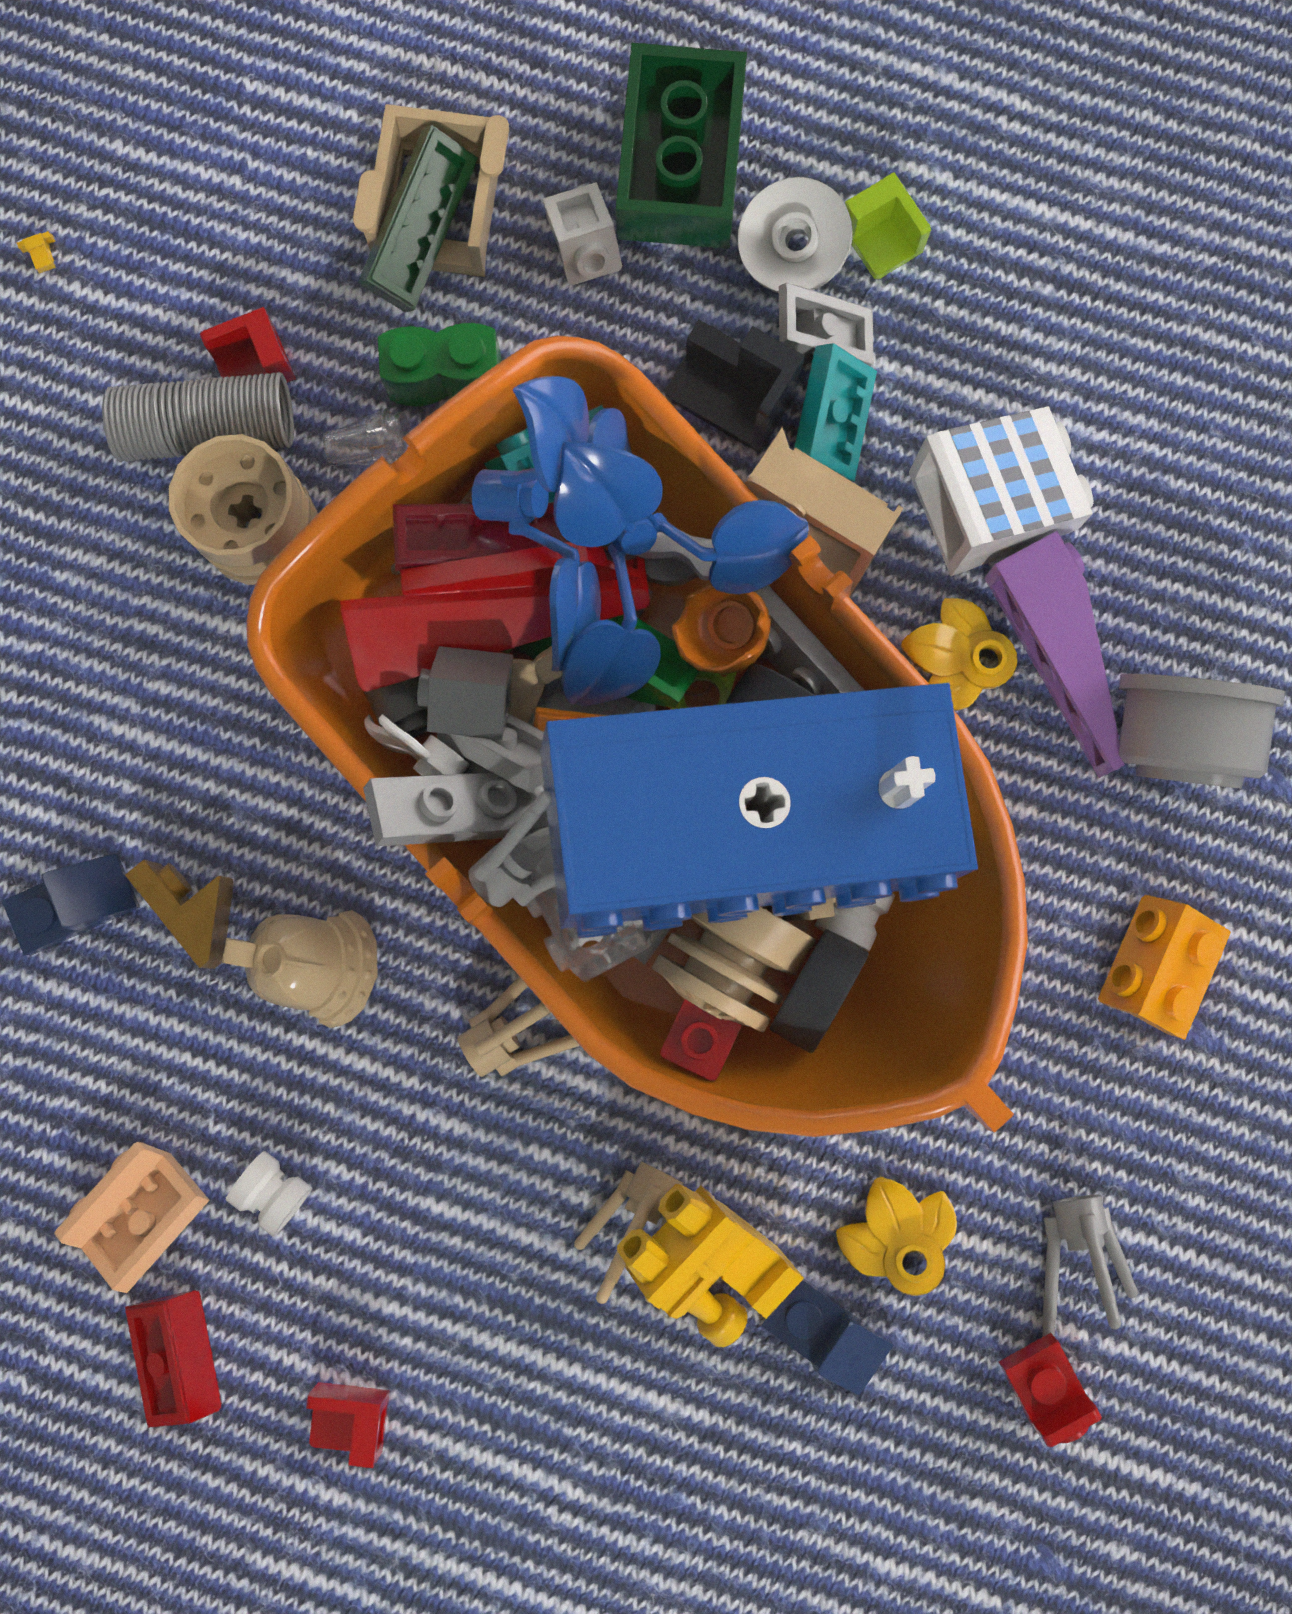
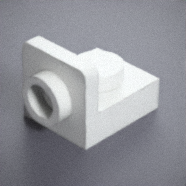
[542,182,622,285]

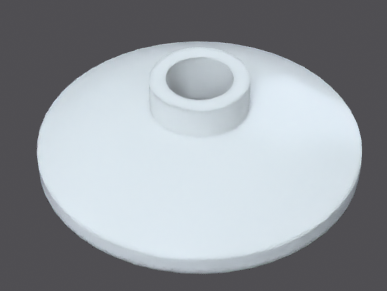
[738,177,852,293]

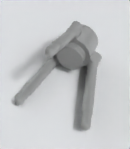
[468,790,556,907]
[1042,1194,1138,1337]

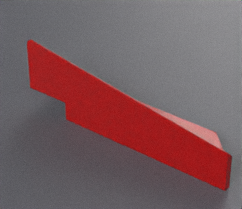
[340,542,650,692]

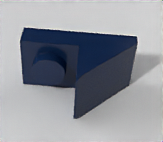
[2,853,140,955]
[760,1279,894,1396]

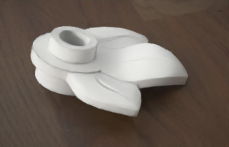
[365,714,470,776]

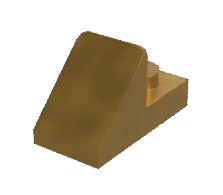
[125,860,234,969]

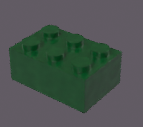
[616,42,747,249]

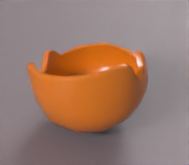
[672,583,771,675]

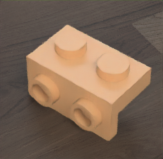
[54,1142,210,1293]

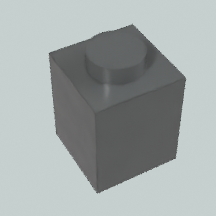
[417,646,513,740]

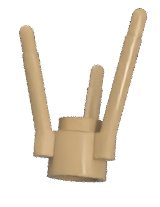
[458,977,580,1077]
[574,1161,684,1304]

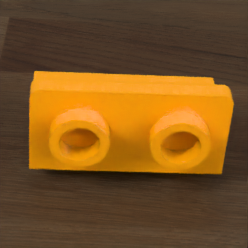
[1098,895,1231,1040]

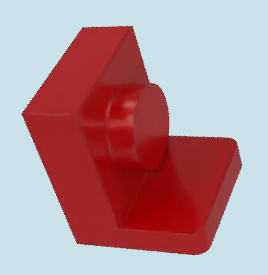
[660,999,742,1081]
[998,1333,1102,1447]

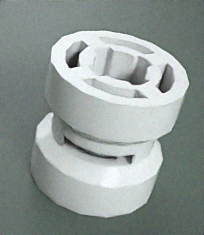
[815,893,895,951]
[226,1151,312,1237]

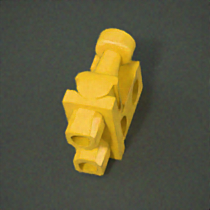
[617,1184,804,1347]

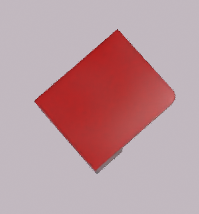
[200,307,296,383]
[306,1382,390,1468]

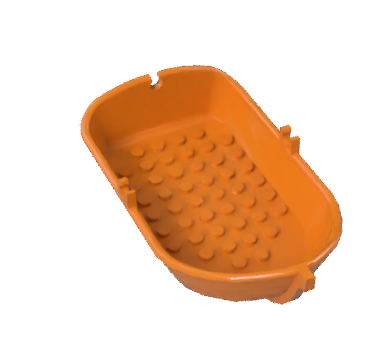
[247,335,1028,1137]

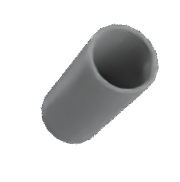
[102,372,294,463]

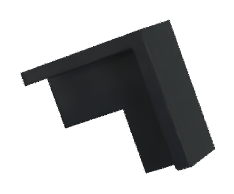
[665,319,805,453]

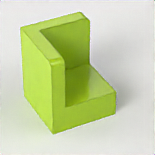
[845,172,931,279]

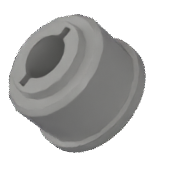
[1119,674,1286,789]

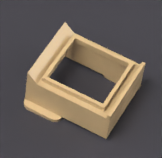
[353,104,509,277]
[745,427,904,597]

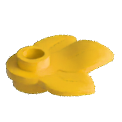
[901,598,1017,711]
[836,1177,957,1296]

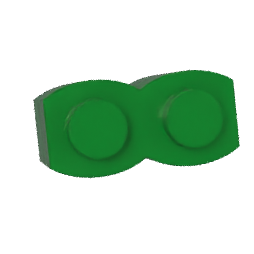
[378,323,502,406]

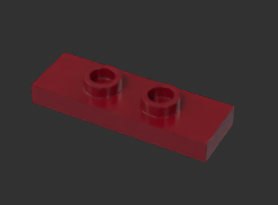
[392,502,569,571]

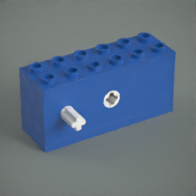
[540,683,978,938]

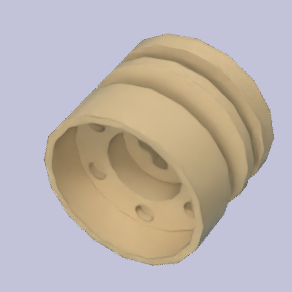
[169,434,318,585]
[652,907,816,1033]

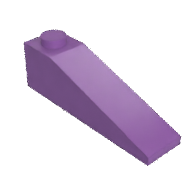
[984,531,1125,778]

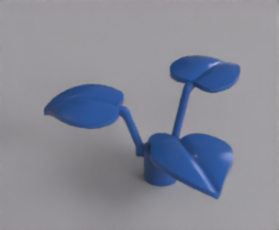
[472,376,632,672]
[553,442,809,706]

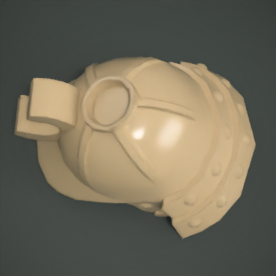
[222,910,378,1028]

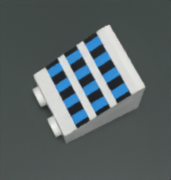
[909,406,1093,576]

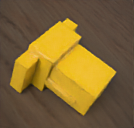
[16,231,56,273]

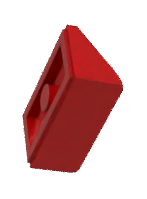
[125,1290,222,1428]

